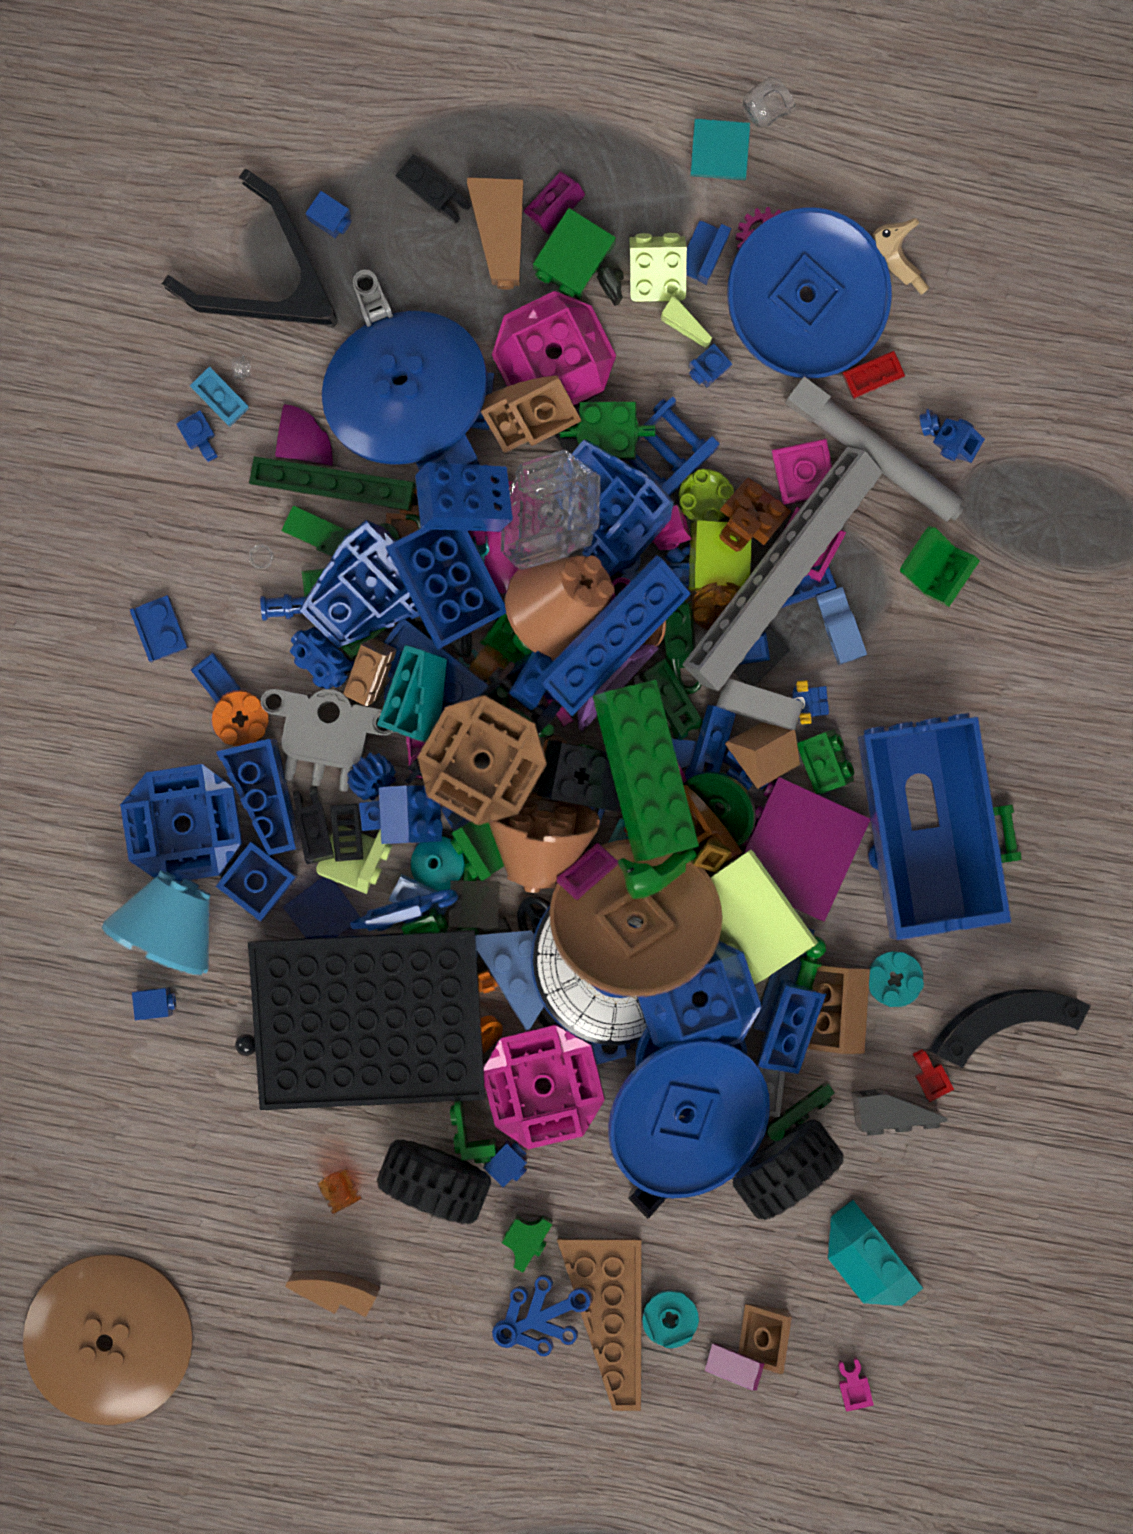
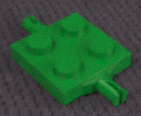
[560,402,656,460]

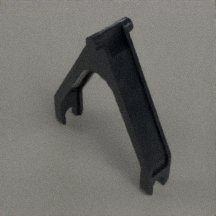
[161,169,338,327]

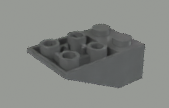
[852,1089,948,1136]

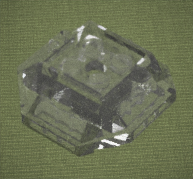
[500,449,600,570]

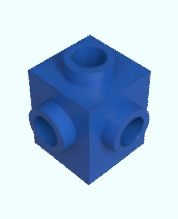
[933,418,985,463]

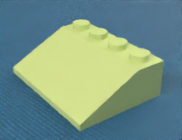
[710,849,818,985]

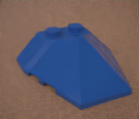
[551,440,673,577]
[300,520,420,648]

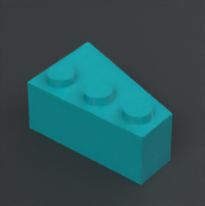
[377,645,447,743]

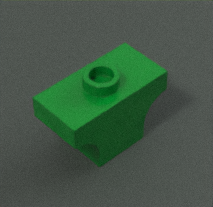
[501,1215,553,1273]

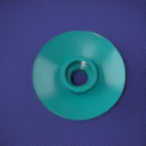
[411,836,465,891]

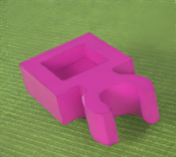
[838,1357,874,1412]

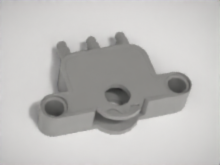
[261,689,395,792]

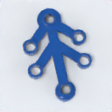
[492,1275,592,1356]

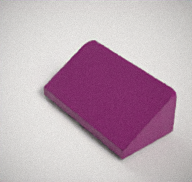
[523,171,585,234]

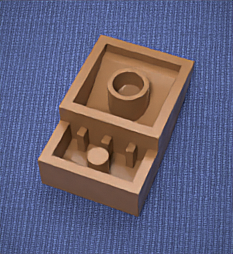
[481,375,581,453]
[285,1270,381,1318]

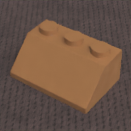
[807,965,870,1054]

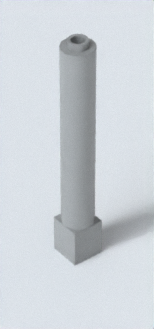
[785,377,965,522]

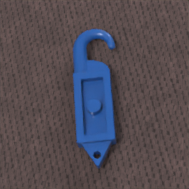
[350,889,458,931]

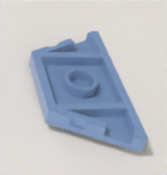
[476,931,544,1031]

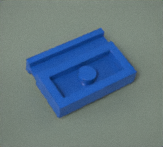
[130,595,189,662]

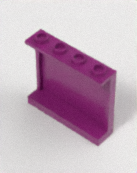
[732,777,871,922]

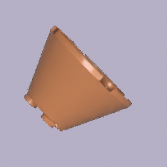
[505,556,614,661]
[489,792,600,893]

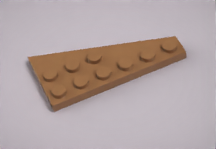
[557,1238,641,1411]

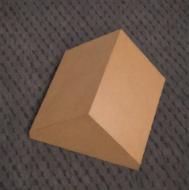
[725,722,800,789]
[738,1304,792,1374]

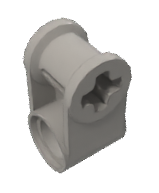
[353,269,393,327]

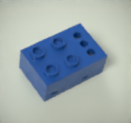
[415,463,513,532]

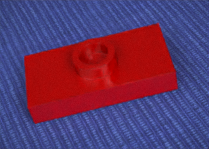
[842,351,905,399]

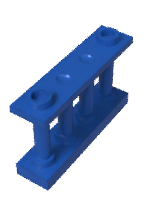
[627,396,720,496]

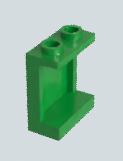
[533,208,616,300]

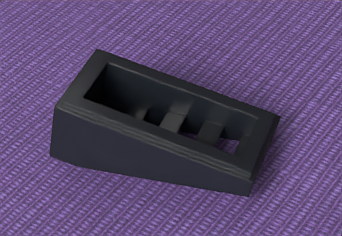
[330,803,363,862]

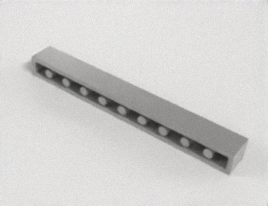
[683,447,883,691]

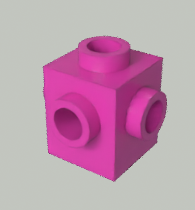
[651,505,692,550]

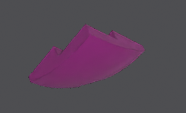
[275,404,333,466]

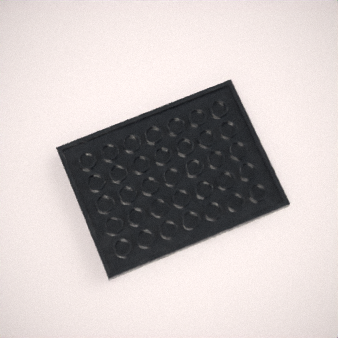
[248,930,486,1110]

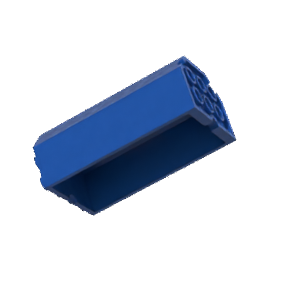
[857,713,1011,940]

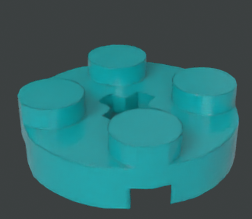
[869,951,924,1007]
[642,1290,699,1349]

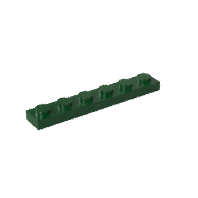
[249,456,416,511]

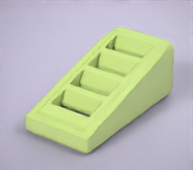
[661,296,712,349]

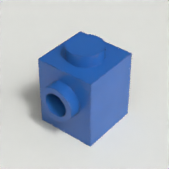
[483,1140,527,1187]

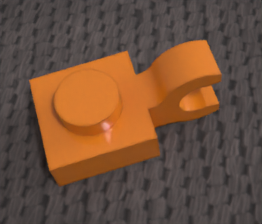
[478,970,498,994]

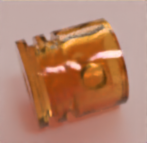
[467,643,509,690]
[317,1168,362,1214]

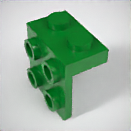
[900,526,980,607]
[450,821,504,881]
[450,1101,497,1164]

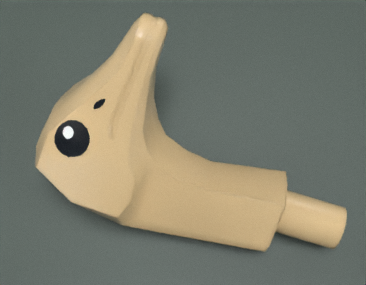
[872,218,929,295]

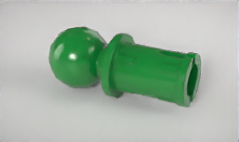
[795,936,826,989]

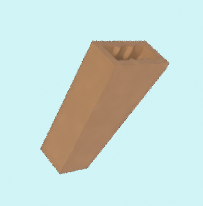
[467,178,524,290]

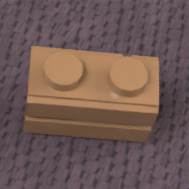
[343,638,397,706]

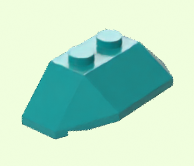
[827,1199,923,1306]

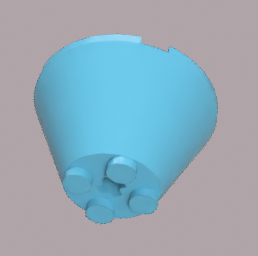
[102,870,211,975]

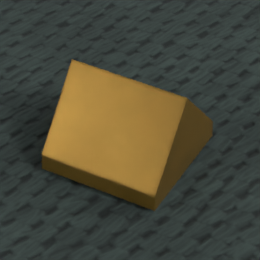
[692,835,731,873]

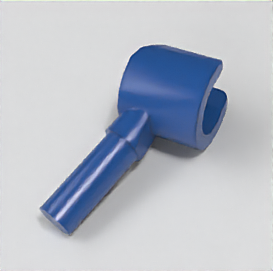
[665,545,690,563]

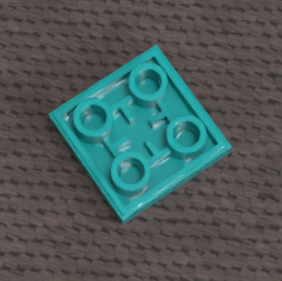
[690,119,750,181]

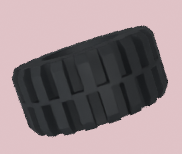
[733,1119,844,1220]
[377,1139,491,1224]

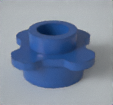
[920,409,941,438]

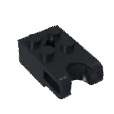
[537,740,622,812]

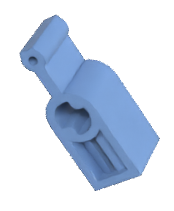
[815,587,867,666]

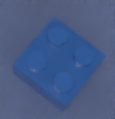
[379,785,443,844]
[216,841,299,921]

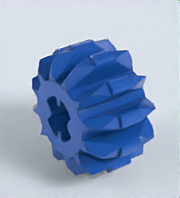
[347,753,396,801]

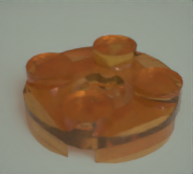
[692,582,741,630]

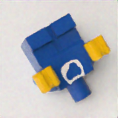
[791,680,829,724]

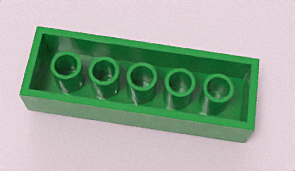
[592,680,699,862]

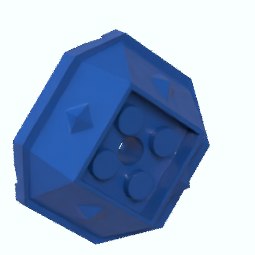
[120,764,242,882]
[637,941,762,1048]

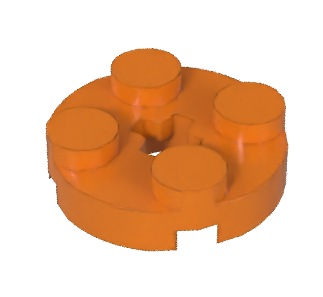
[212,690,268,747]

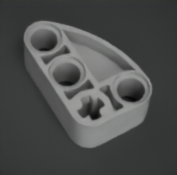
[716,679,804,730]

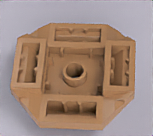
[418,696,547,825]

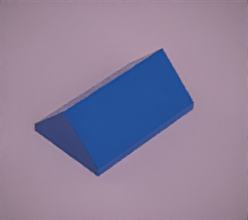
[757,980,826,1074]

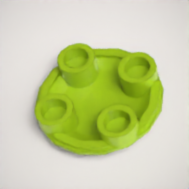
[679,469,734,522]

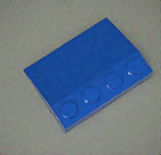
[386,529,506,649]

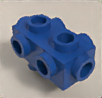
[289,627,355,690]

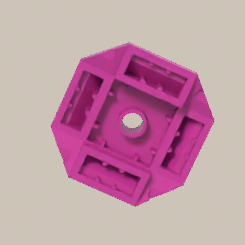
[492,291,616,407]
[484,1024,606,1149]

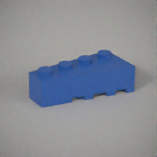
[216,739,302,855]

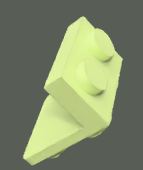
[629,233,687,302]
[316,826,393,894]

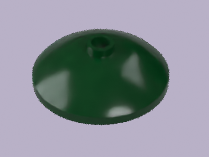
[683,772,756,847]

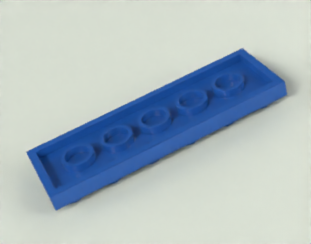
[537,556,691,716]

